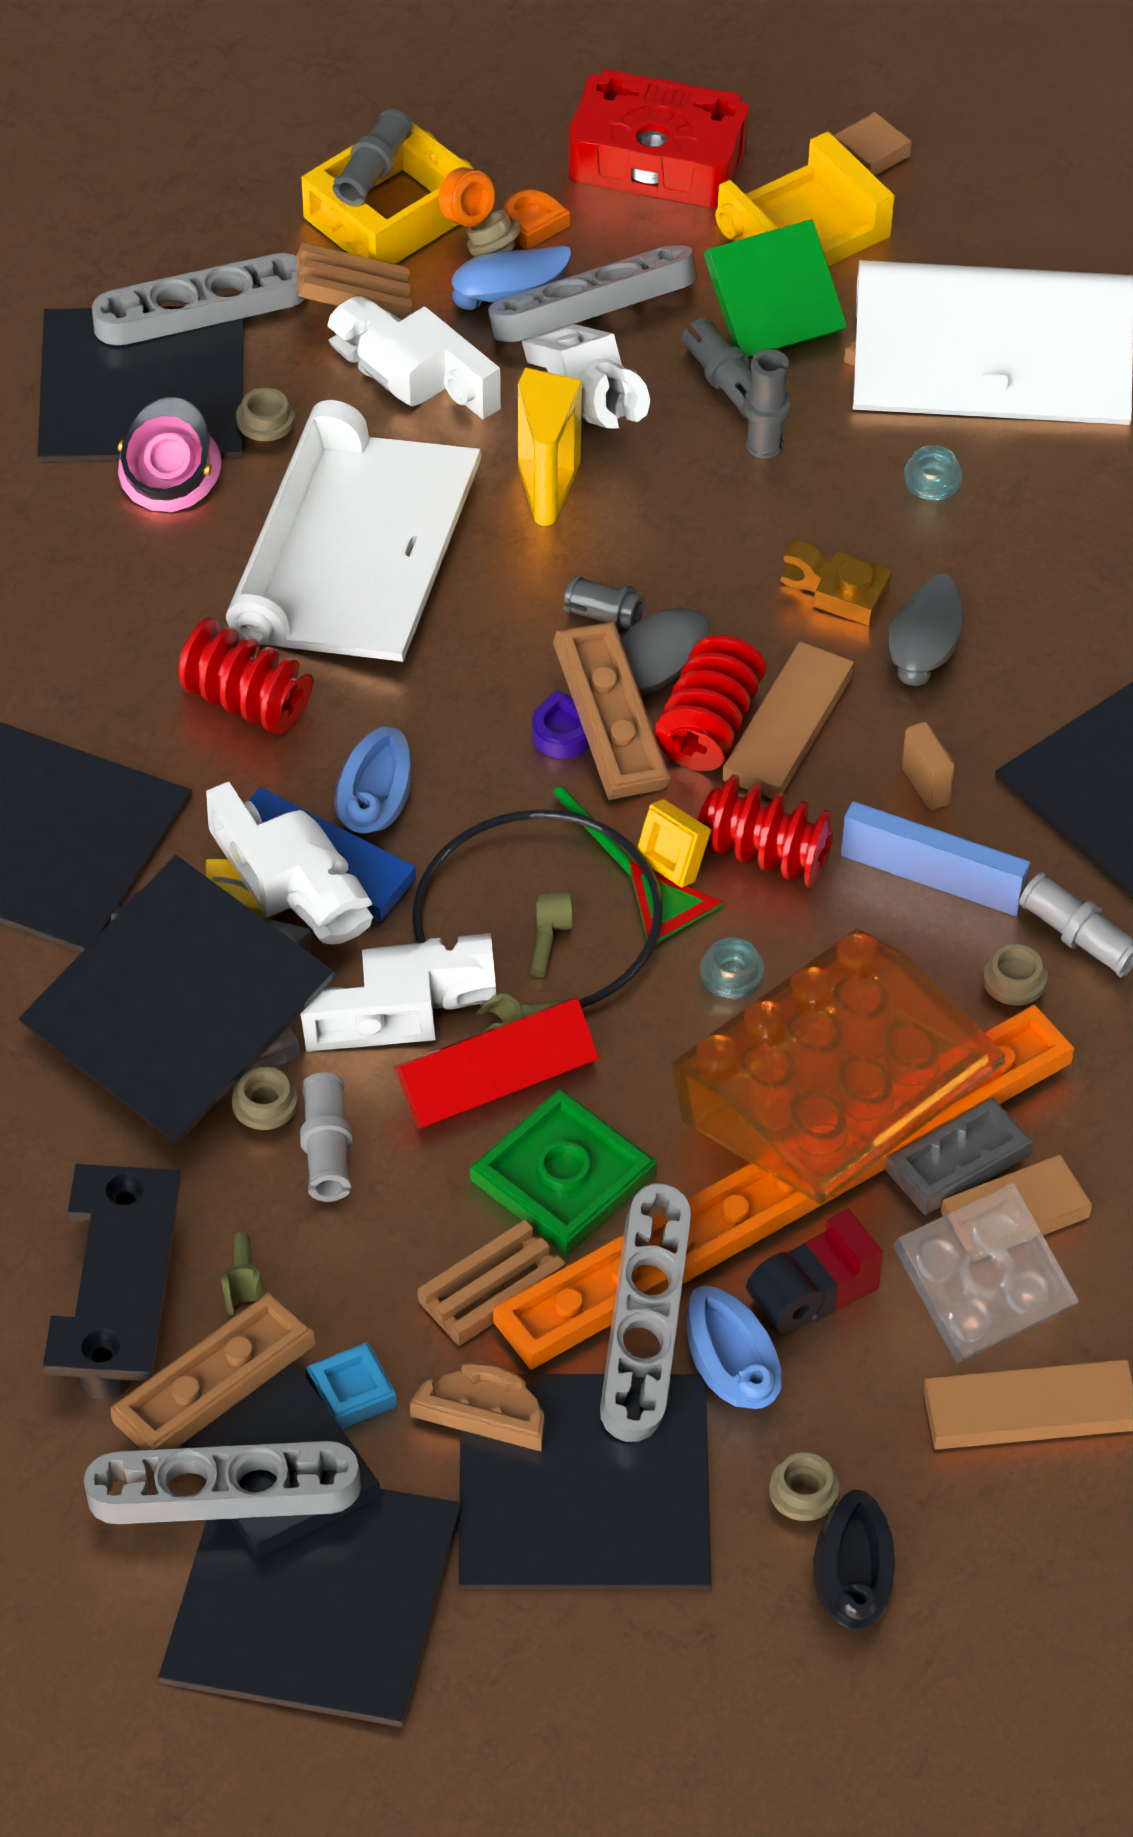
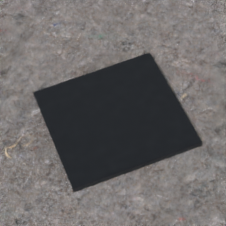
[37,306,244,463]
[995,682,1133,899]
[0,722,192,953]
[18,854,336,1145]
[459,1374,712,1590]
[158,1488,462,1727]

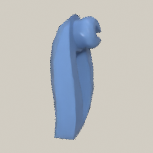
[451,245,571,310]
[334,726,412,834]
[685,1285,782,1409]

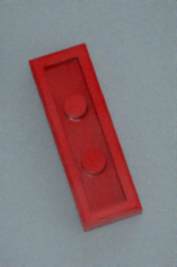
[394,998,599,1128]

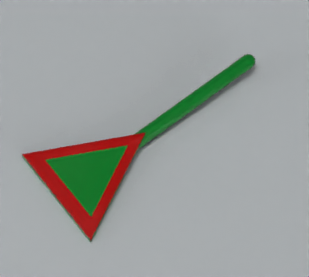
[554,786,724,944]

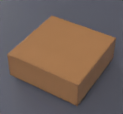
[834,112,912,176]
[902,722,955,811]

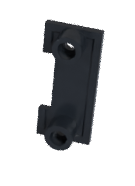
[43,1164,181,1400]

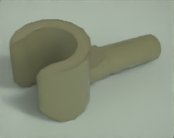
[530,892,572,978]
[477,993,568,1032]
[220,1232,265,1315]

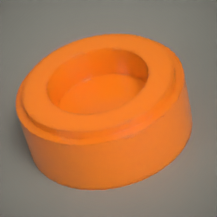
[438,167,495,227]

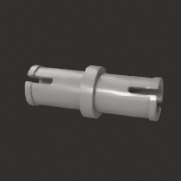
[1019,872,1133,977]
[300,1072,353,1202]

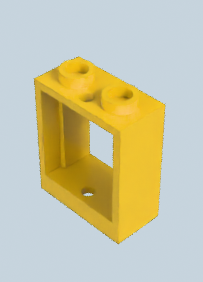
[301,121,474,264]

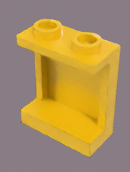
[715,131,894,266]

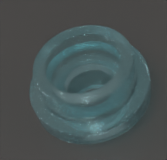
[904,445,963,500]
[700,937,765,999]

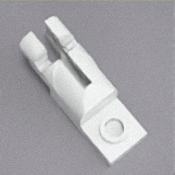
[328,296,501,420]
[522,324,650,428]
[206,781,373,945]
[301,933,497,1052]

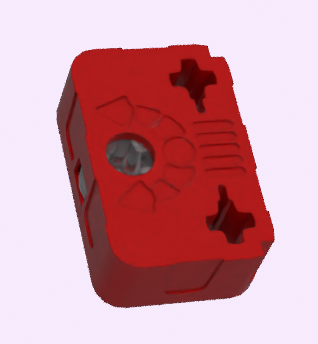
[568,69,749,208]

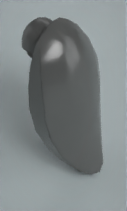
[889,573,964,686]
[620,607,711,697]

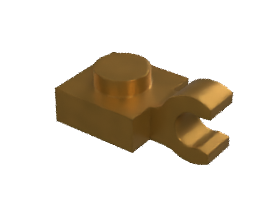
[781,540,892,626]

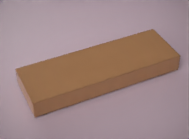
[553,621,670,800]
[723,641,855,799]
[110,1292,315,1450]
[923,1359,1133,1450]

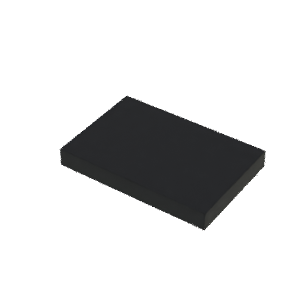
[182,1361,381,1559]

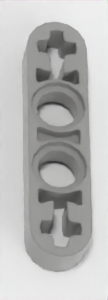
[488,245,697,342]
[92,253,306,345]
[600,1184,691,1442]
[83,1441,361,1524]

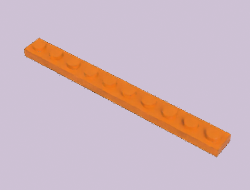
[493,1005,1074,1370]

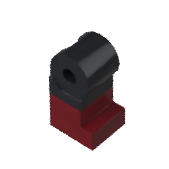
[746,1208,883,1333]

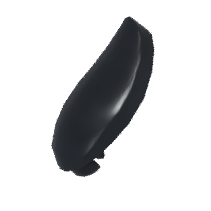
[813,1490,895,1629]

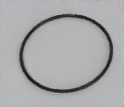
[413,810,663,1008]

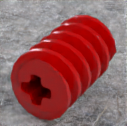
[177,617,314,735]
[655,635,767,771]
[697,774,833,889]

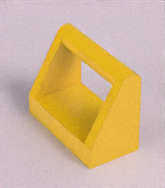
[518,367,582,526]

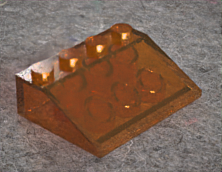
[671,928,1006,1204]

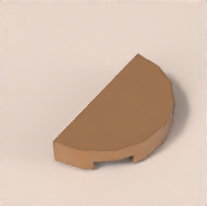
[409,1363,544,1452]

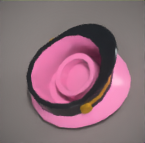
[118,397,222,512]

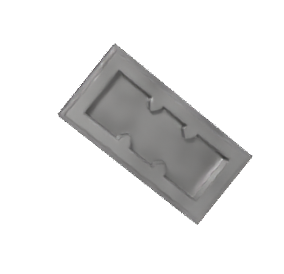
[885,1097,1033,1215]

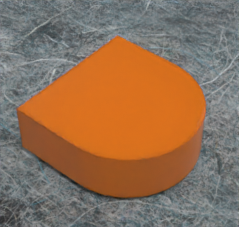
[503,190,570,250]

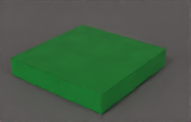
[703,219,847,359]
[470,1088,657,1255]

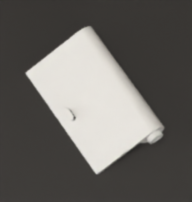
[853,260,1133,425]
[226,400,482,662]

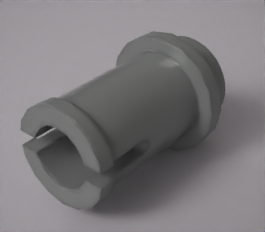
[564,575,645,633]

